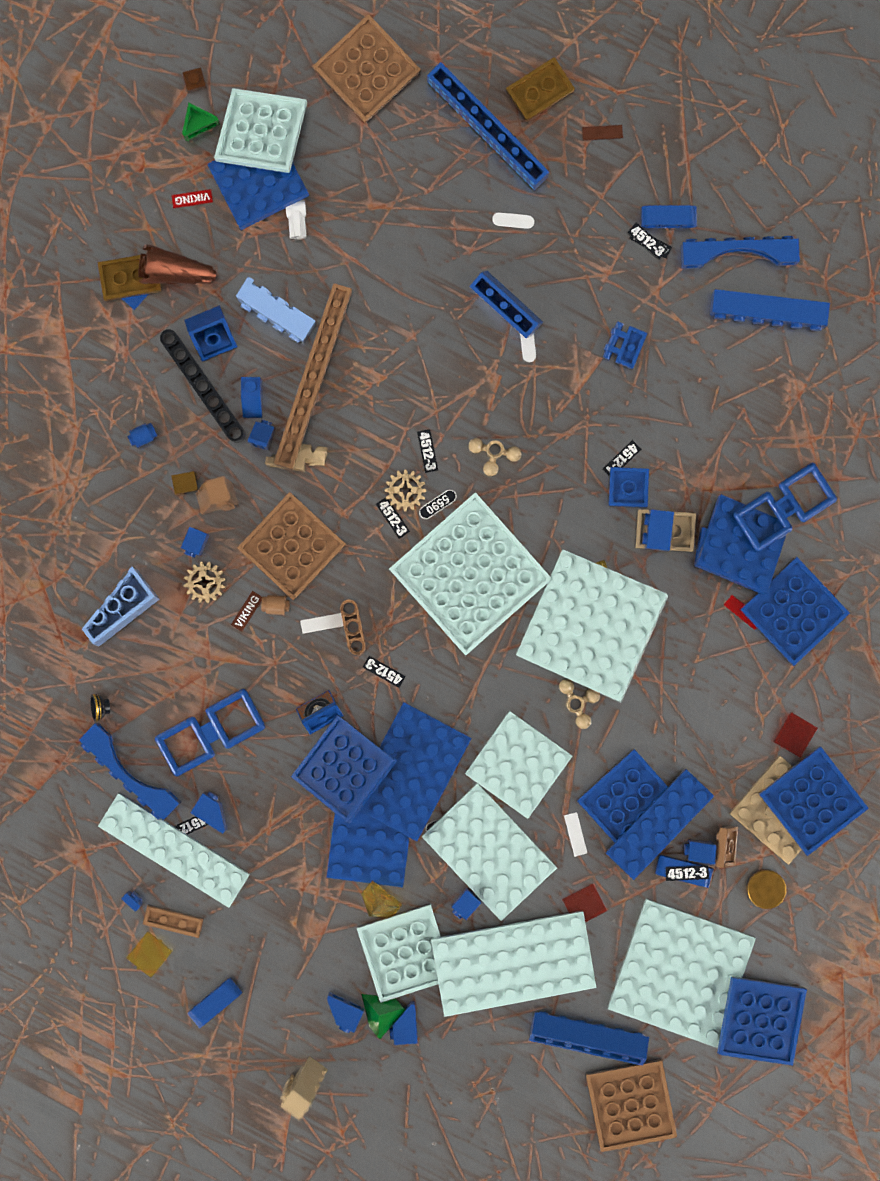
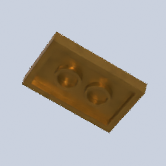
[506,57,575,122]
[97,255,162,301]

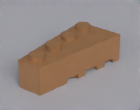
[196,476,238,515]

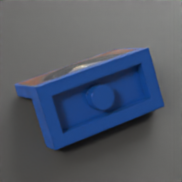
[296,690,344,735]

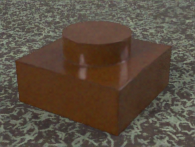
[182,67,207,93]

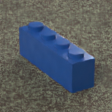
[469,271,543,338]

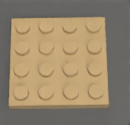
[729,755,801,865]

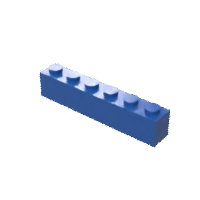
[710,289,830,331]
[529,1012,649,1066]

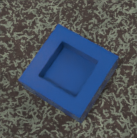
[121,891,144,912]

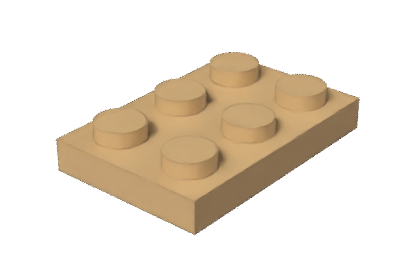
[635,509,696,552]

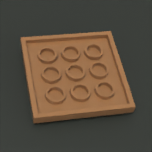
[313,14,421,124]
[237,492,346,601]
[586,1059,677,1152]

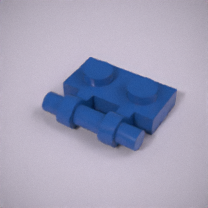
[603,322,647,370]

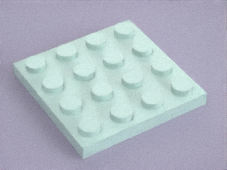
[214,88,307,173]
[465,711,572,819]
[357,904,441,1003]

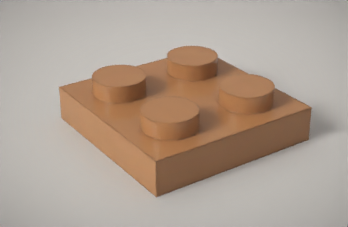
[715,826,738,868]

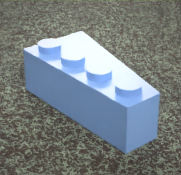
[236,277,317,343]
[82,567,160,647]

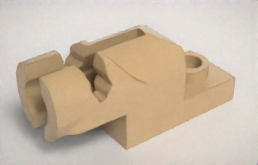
[265,443,327,472]

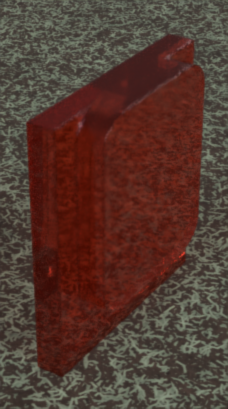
[773,712,818,758]
[562,883,607,922]

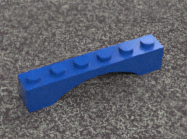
[681,236,800,269]
[79,723,181,820]

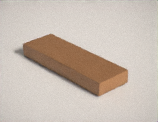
[143,905,204,938]

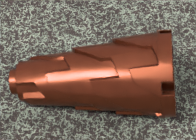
[138,244,216,284]

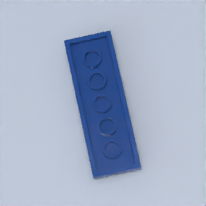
[605,769,714,880]

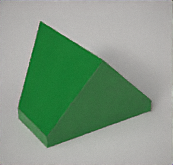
[182,102,221,141]
[361,994,406,1039]

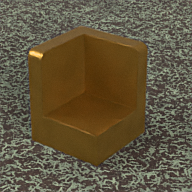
[171,471,198,496]

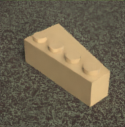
[280,1056,328,1120]

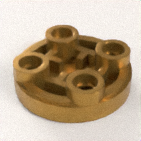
[746,869,786,909]

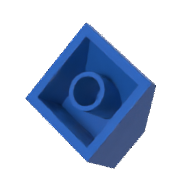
[184,305,237,361]

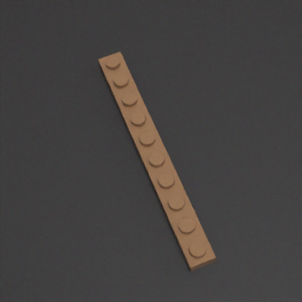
[274,283,352,470]

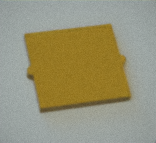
[127,931,172,978]

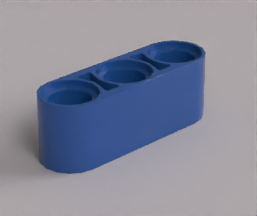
[641,205,697,228]
[655,855,714,888]
[187,977,243,1029]

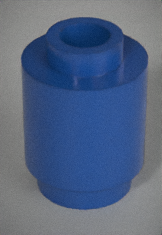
[127,423,157,448]

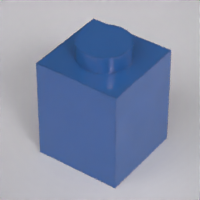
[181,527,209,558]
[451,888,482,920]

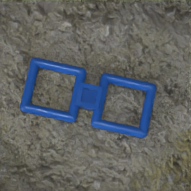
[733,463,837,552]
[155,689,265,777]

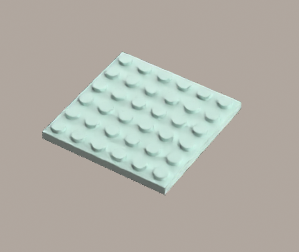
[389,492,552,656]
[516,549,668,702]
[608,899,756,1048]

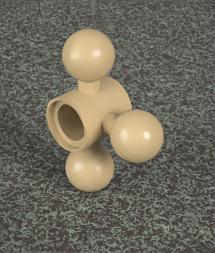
[468,438,522,476]
[559,679,600,729]

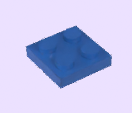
[608,467,649,508]

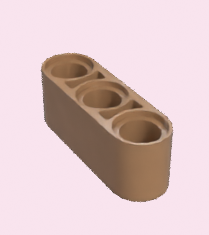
[340,600,366,655]

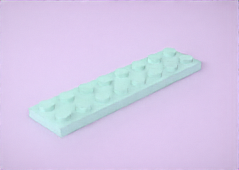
[98,793,250,908]

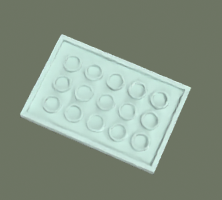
[422,783,557,921]

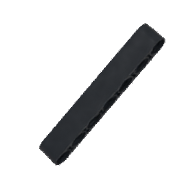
[160,329,245,443]

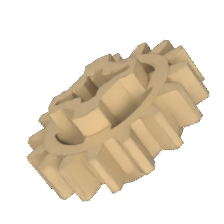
[385,469,426,512]
[184,562,226,603]

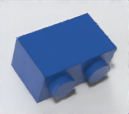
[642,509,674,551]

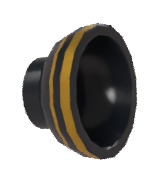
[90,694,110,722]

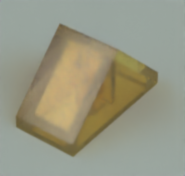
[361,880,402,918]

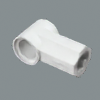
[286,199,307,239]

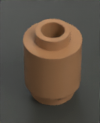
[261,595,290,615]

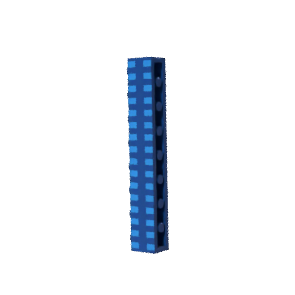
[427,62,549,190]

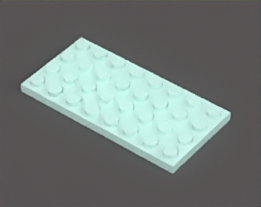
[431,911,596,1017]

